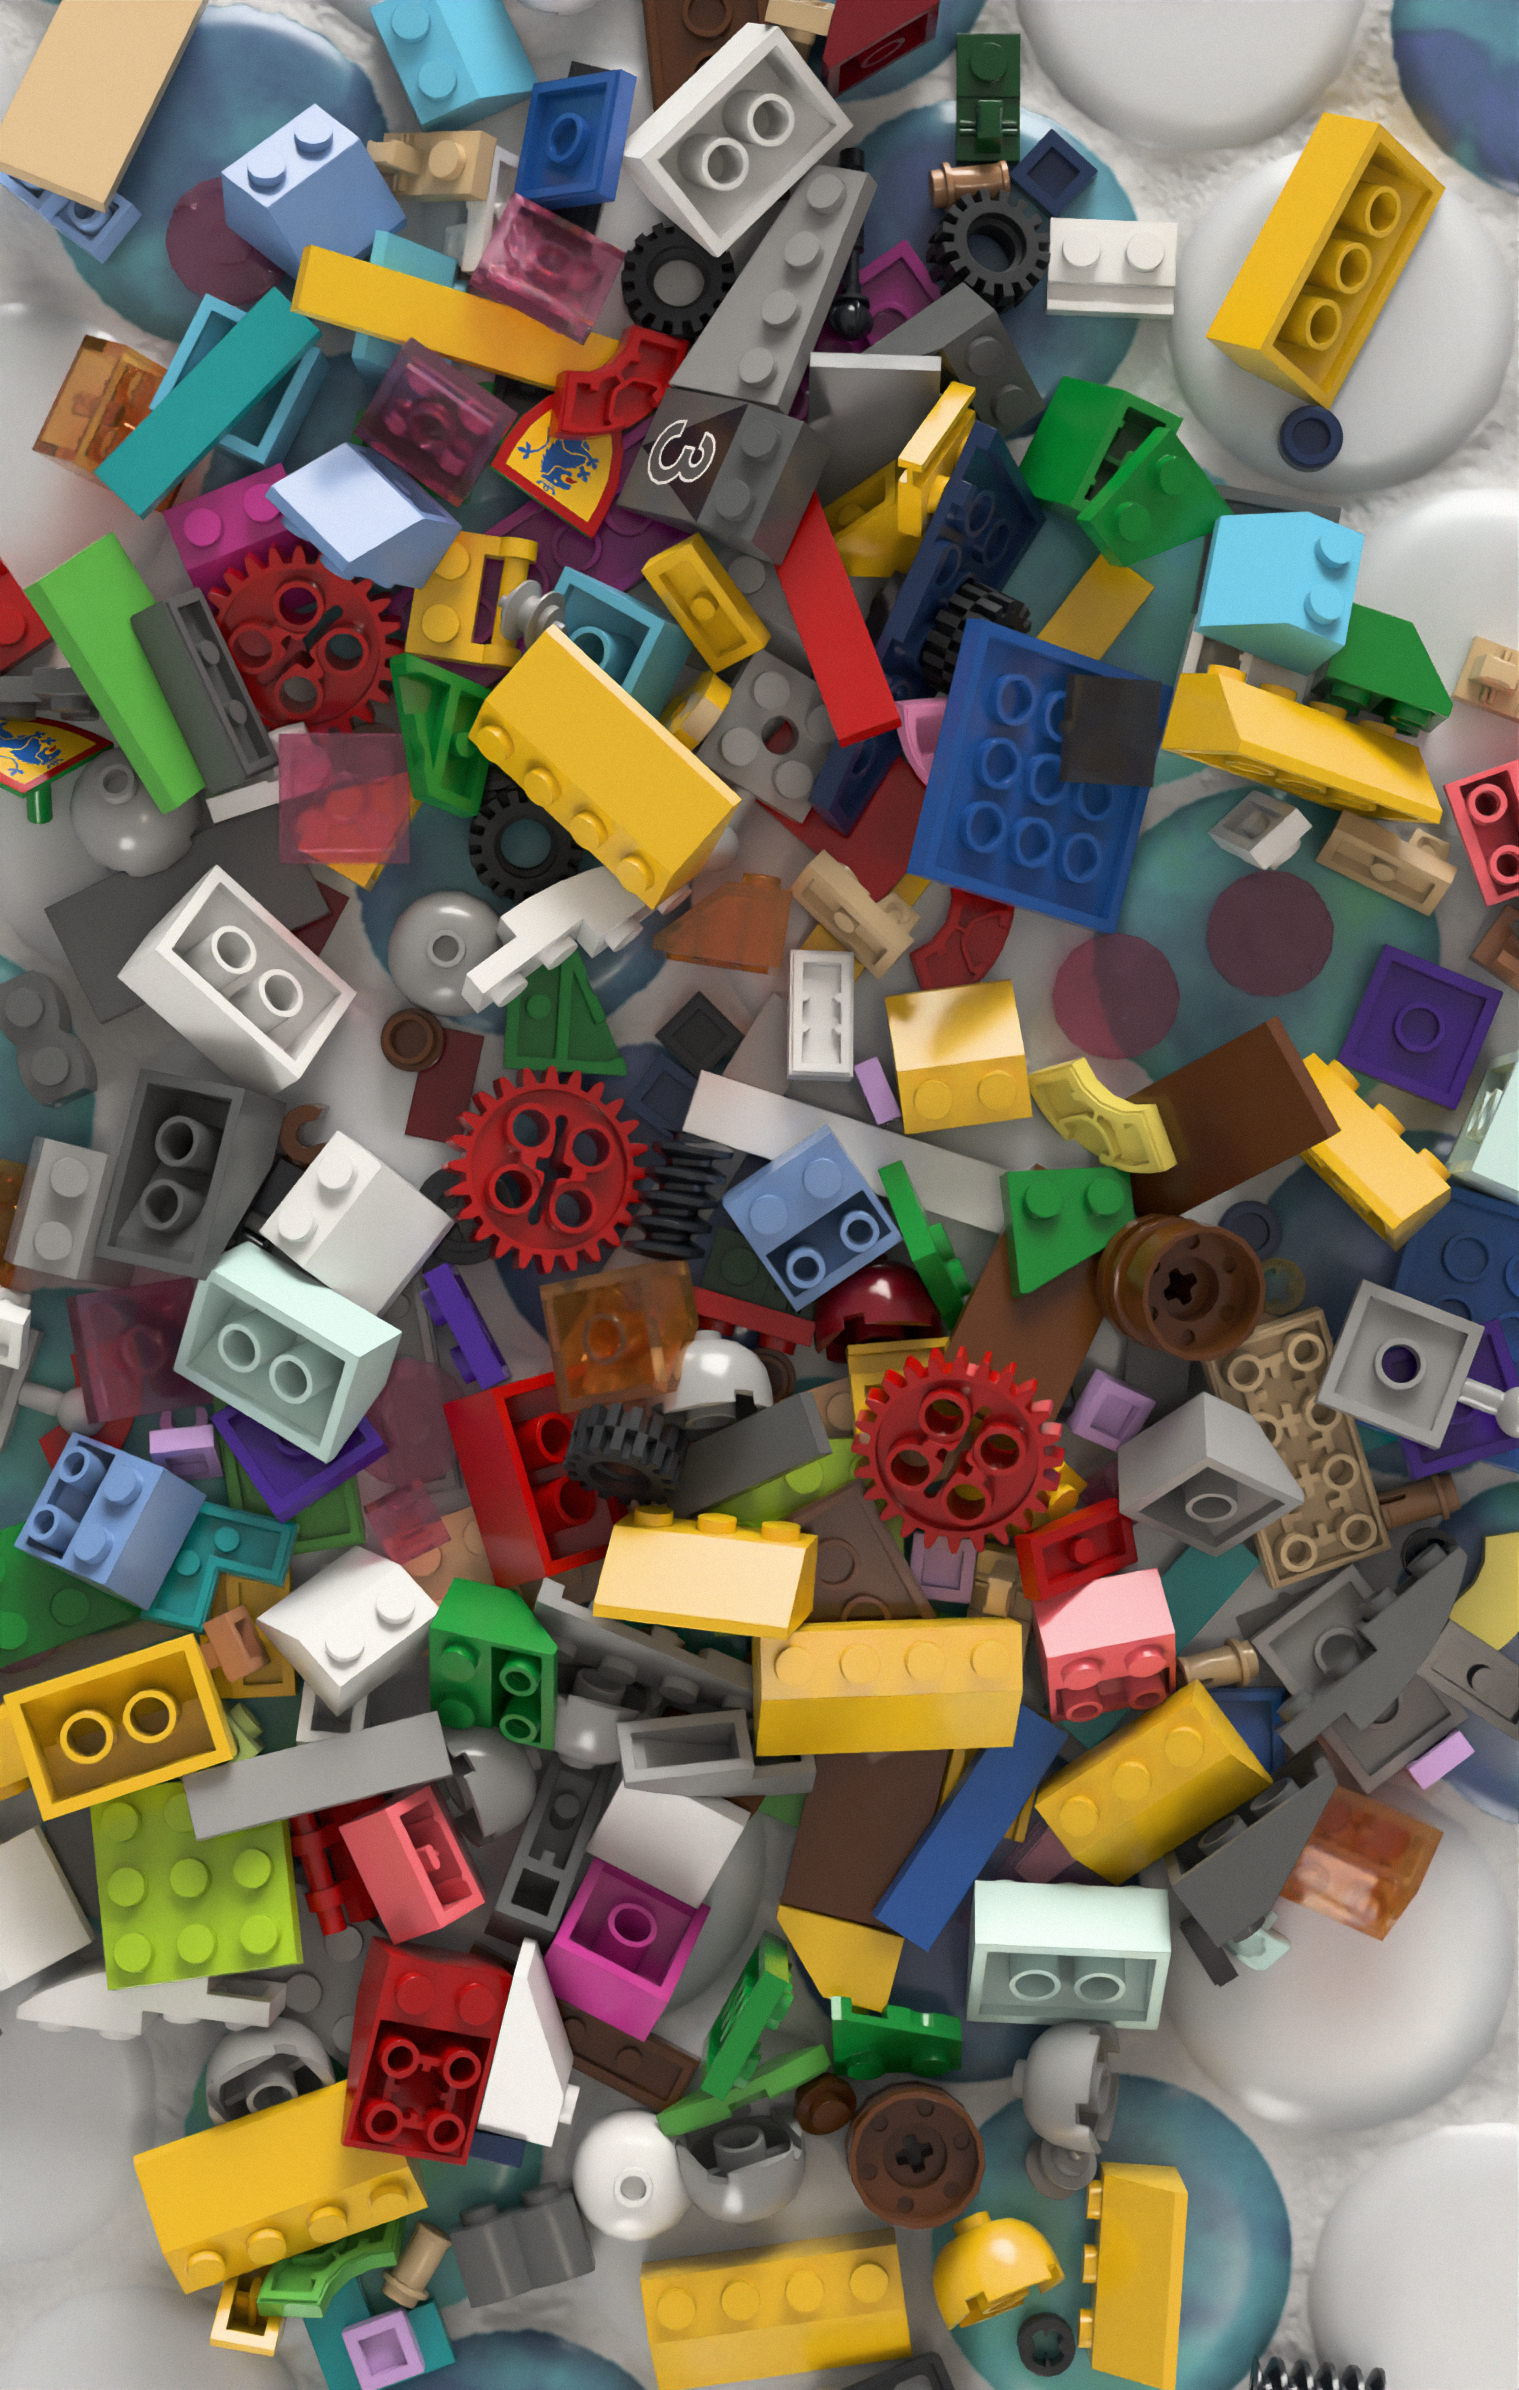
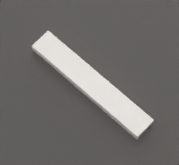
[681,1070,1010,1234]

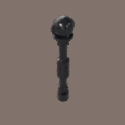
[828,147,874,342]

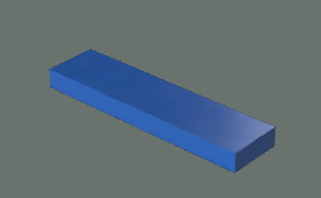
[871,1703,1069,1952]

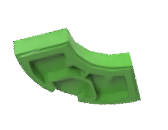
[655,2044,832,2138]
[256,2215,407,2318]

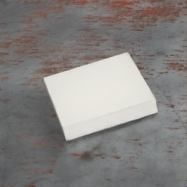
[585,1779,751,1909]

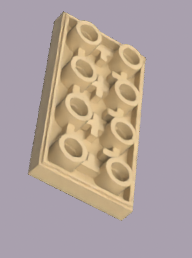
[0,0,209,214]
[1201,1306,1392,1590]

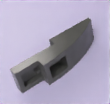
[1272,1543,1468,1754]

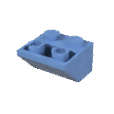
[265,442,462,589]
[721,1124,904,1312]
[14,1431,207,1611]

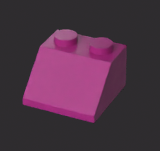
[162,463,320,611]
[542,1856,711,2042]

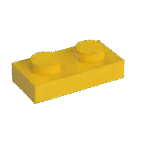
[641,532,772,674]

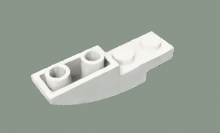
[461,866,692,1014]
[16,1958,287,2040]

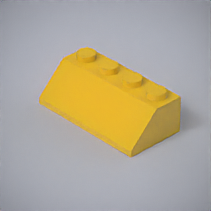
[1205,112,1446,410]
[468,624,742,910]
[1161,664,1443,824]
[752,1616,1023,1756]
[133,2079,429,2295]
[640,2227,913,2390]

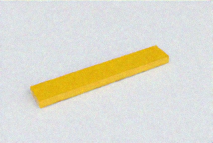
[290,245,652,418]

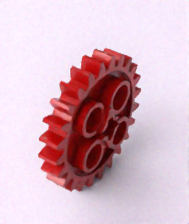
[207,539,405,747]
[442,1066,648,1275]
[851,1346,1065,1554]

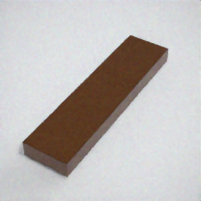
[469,1940,701,2113]

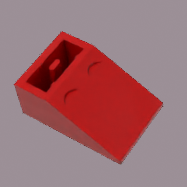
[340,1936,513,2166]

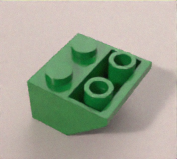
[1019,376,1184,528]
[1310,602,1453,738]
[429,1577,558,1751]

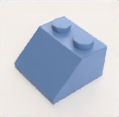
[221,104,407,280]

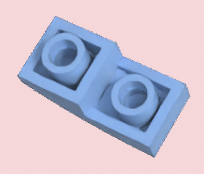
[0,172,142,264]

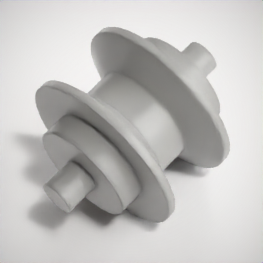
[498,580,568,649]
[1025,2138,1097,2200]

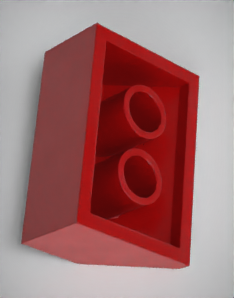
[442,1363,629,1588]

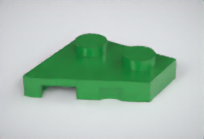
[999,1167,1135,1298]

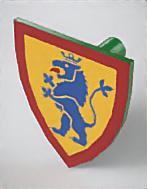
[488,394,623,540]
[0,717,114,824]

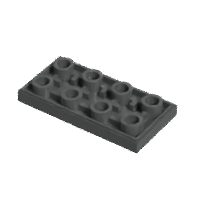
[44,803,331,1025]

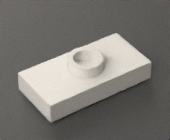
[787,950,854,1082]

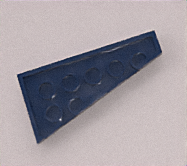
[808,420,1047,836]

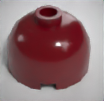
[813,1253,943,1364]

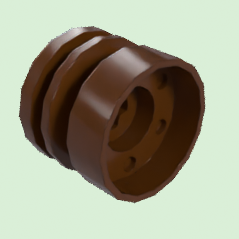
[1095,1213,1266,1361]
[844,2080,986,2230]

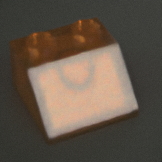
[652,873,793,977]
[539,1260,699,1414]

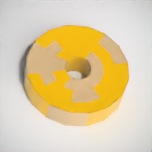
[657,670,732,752]

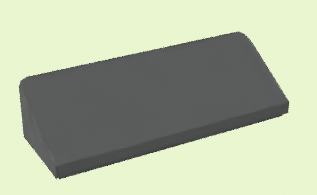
[130,587,281,794]

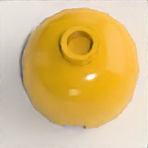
[932,2211,1065,2330]

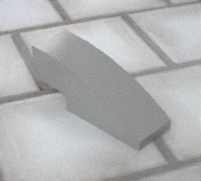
[615,1709,817,1797]

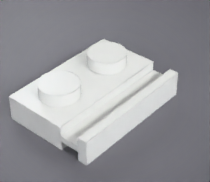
[1045,218,1178,320]

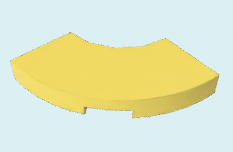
[1028,1057,1178,1173]
[1449,1530,1519,1650]

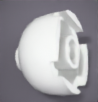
[571,2107,695,2241]

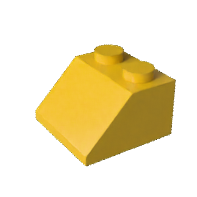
[884,978,1033,1135]

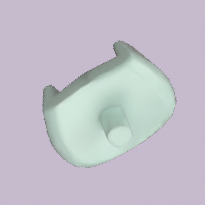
[1224,1910,1291,1970]

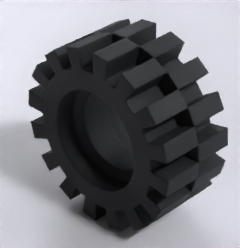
[926,189,1051,316]
[621,222,736,344]
[922,581,1032,696]
[468,784,584,904]
[563,1403,689,1506]

